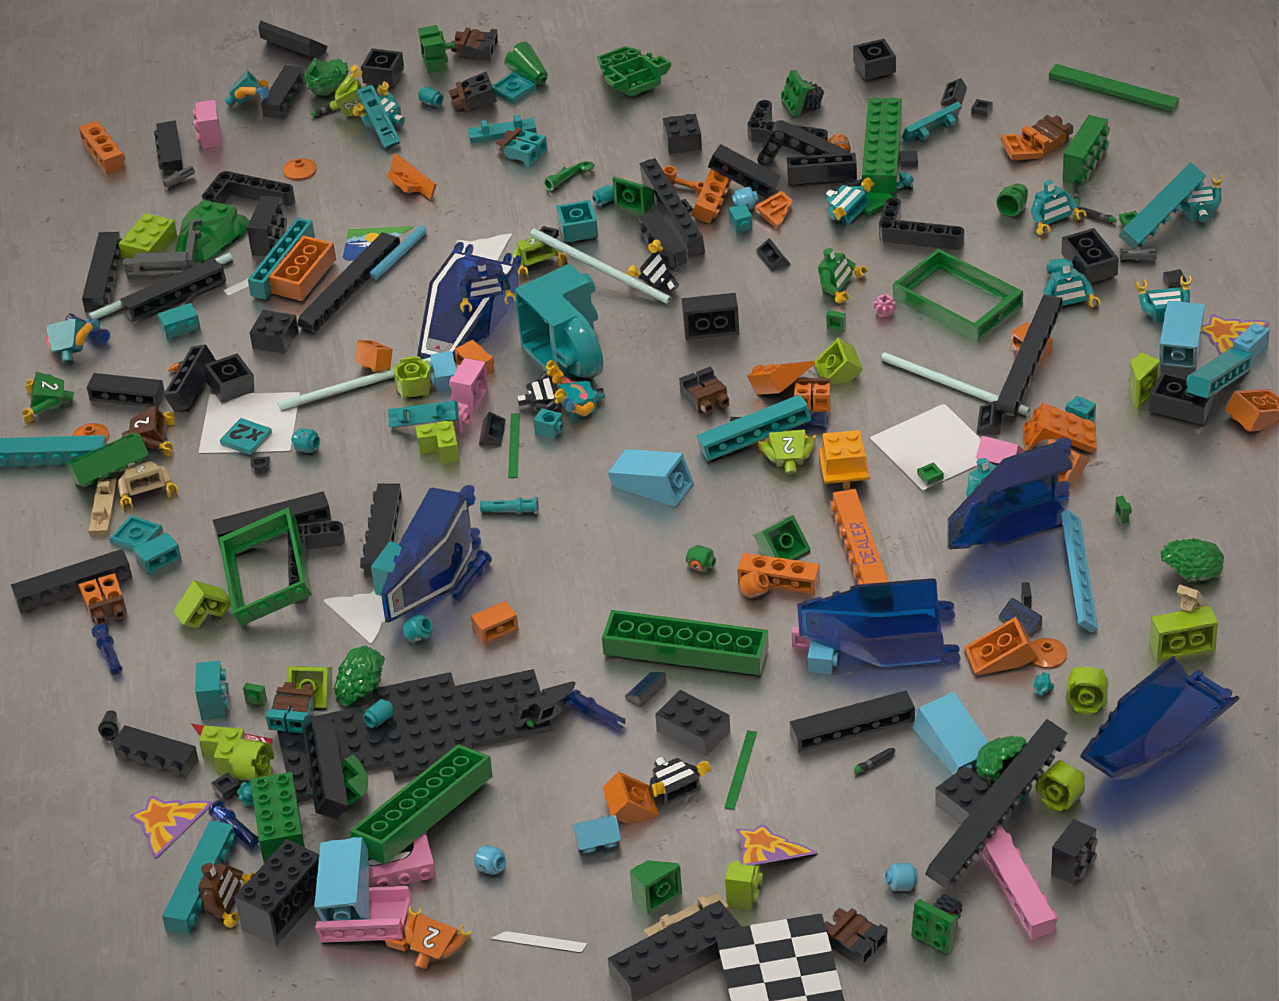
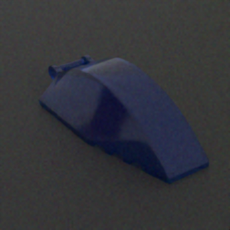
[1080,656,1240,780]

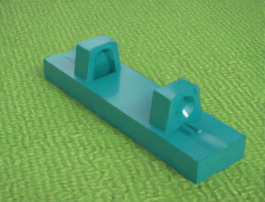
[357,85,400,149]
[902,102,962,143]
[468,115,537,143]
[388,401,459,428]

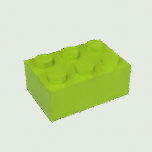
[119,213,178,260]
[1149,605,1218,662]

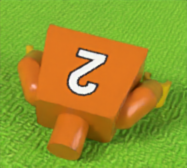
[404,906,472,969]

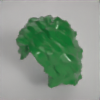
[304,58,349,96]
[1160,538,1224,583]
[333,646,385,707]
[976,735,1027,785]

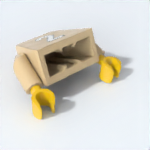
[118,461,178,511]

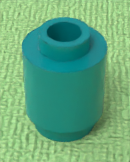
[418,86,444,107]
[592,185,614,206]
[1046,258,1073,275]
[363,699,394,728]

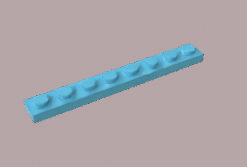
[1061,509,1098,633]

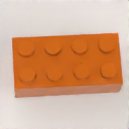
[269,235,336,301]

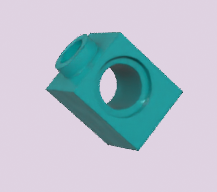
[533,408,564,439]

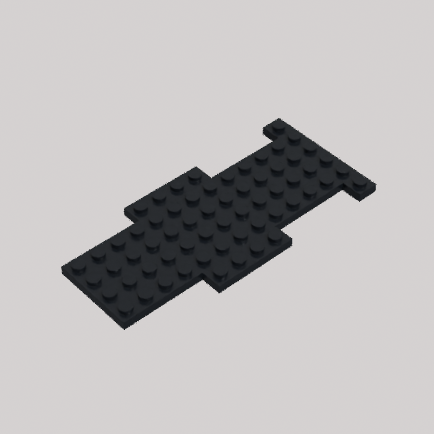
[275,669,552,802]

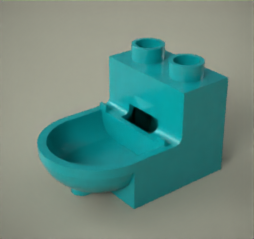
[515,264,604,378]

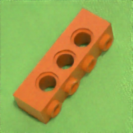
[78,120,125,174]
[691,169,732,224]
[737,553,820,594]

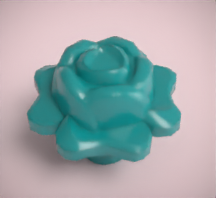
[897,172,914,189]
[1033,672,1055,695]
[237,781,254,806]

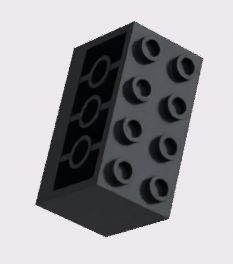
[234,839,319,947]

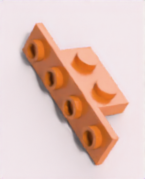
[387,154,437,200]

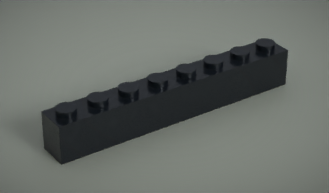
[639,158,705,258]

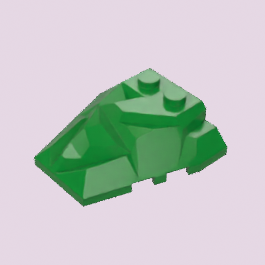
[597,46,672,96]
[175,200,250,263]

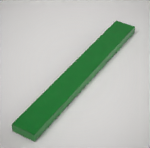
[1049,64,1179,112]

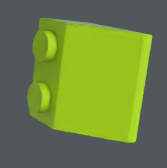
[814,337,863,386]
[1129,352,1160,408]
[287,666,333,708]

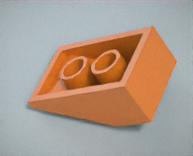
[747,361,815,395]
[1225,389,1279,432]
[964,617,1038,676]

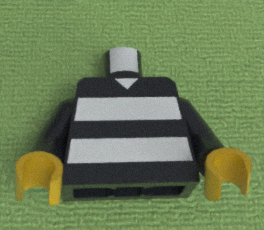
[626,240,681,291]
[517,360,567,414]
[649,757,712,806]

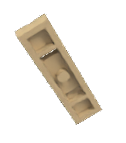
[89,478,118,536]
[1177,585,1209,613]
[644,892,729,938]

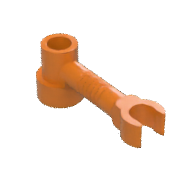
[663,166,705,194]

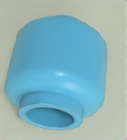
[732,187,759,210]
[474,845,506,875]
[885,863,918,891]

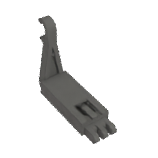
[122,219,202,276]

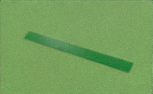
[508,413,520,478]
[724,730,757,809]

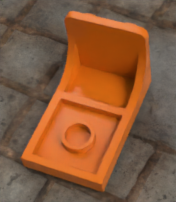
[1023,402,1097,453]

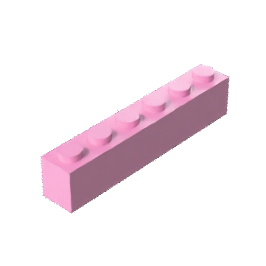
[981,825,1058,940]

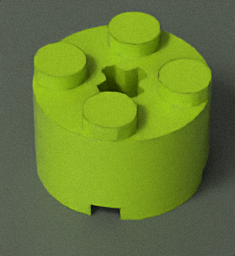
[393,356,432,398]
[1066,667,1109,714]
[229,739,274,782]
[1035,760,1085,811]

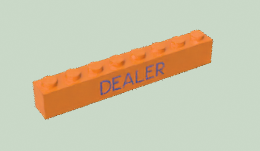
[830,489,893,612]

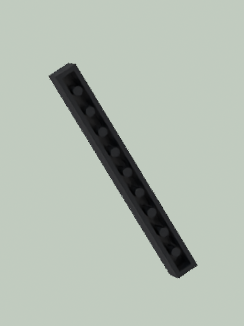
[925,719,1068,890]

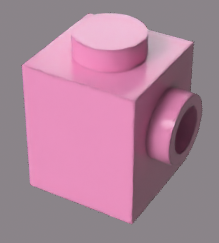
[452,400,471,433]

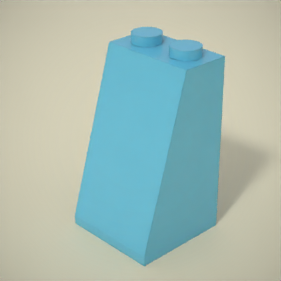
[1159,301,1205,369]
[608,449,694,507]
[913,692,988,775]
[314,837,369,922]

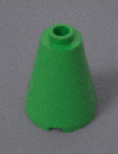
[504,41,548,85]

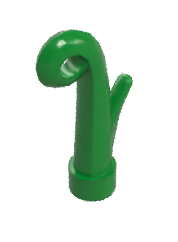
[544,161,595,191]

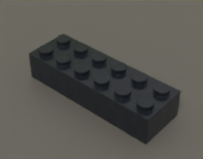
[608,900,742,1001]

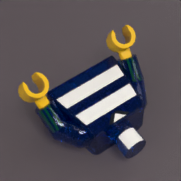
[460,259,515,312]

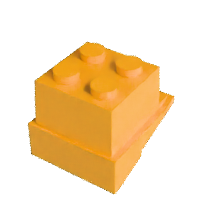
[819,430,870,490]

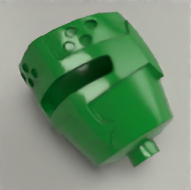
[996,183,1028,217]

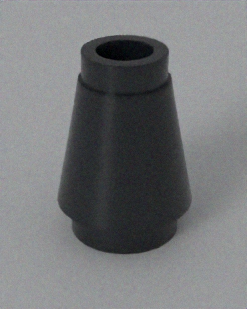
[98,710,119,739]

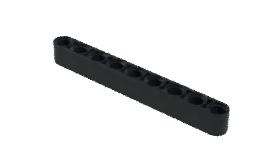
[298,232,400,333]
[996,294,1063,416]

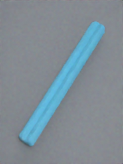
[370,225,427,280]

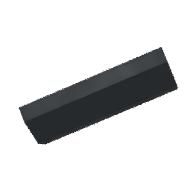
[258,20,328,59]

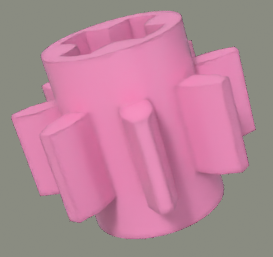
[874,294,896,317]

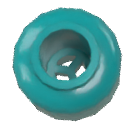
[291,428,320,453]
[403,614,433,643]

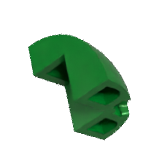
[311,754,368,805]

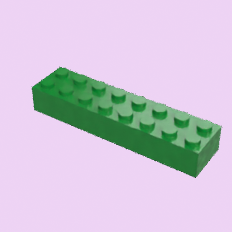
[862,97,902,193]
[602,610,769,675]
[350,744,493,864]

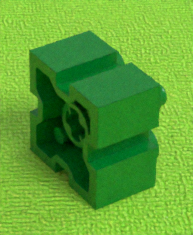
[418,25,455,73]

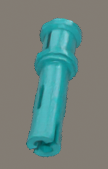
[480,497,539,514]

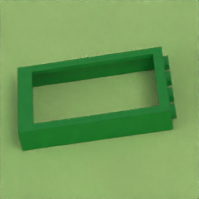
[892,249,1023,342]
[219,507,312,626]

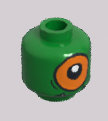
[686,545,716,573]

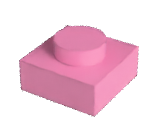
[791,627,811,649]

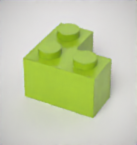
[415,420,460,464]
[173,580,231,629]
[199,725,246,775]
[725,860,763,910]

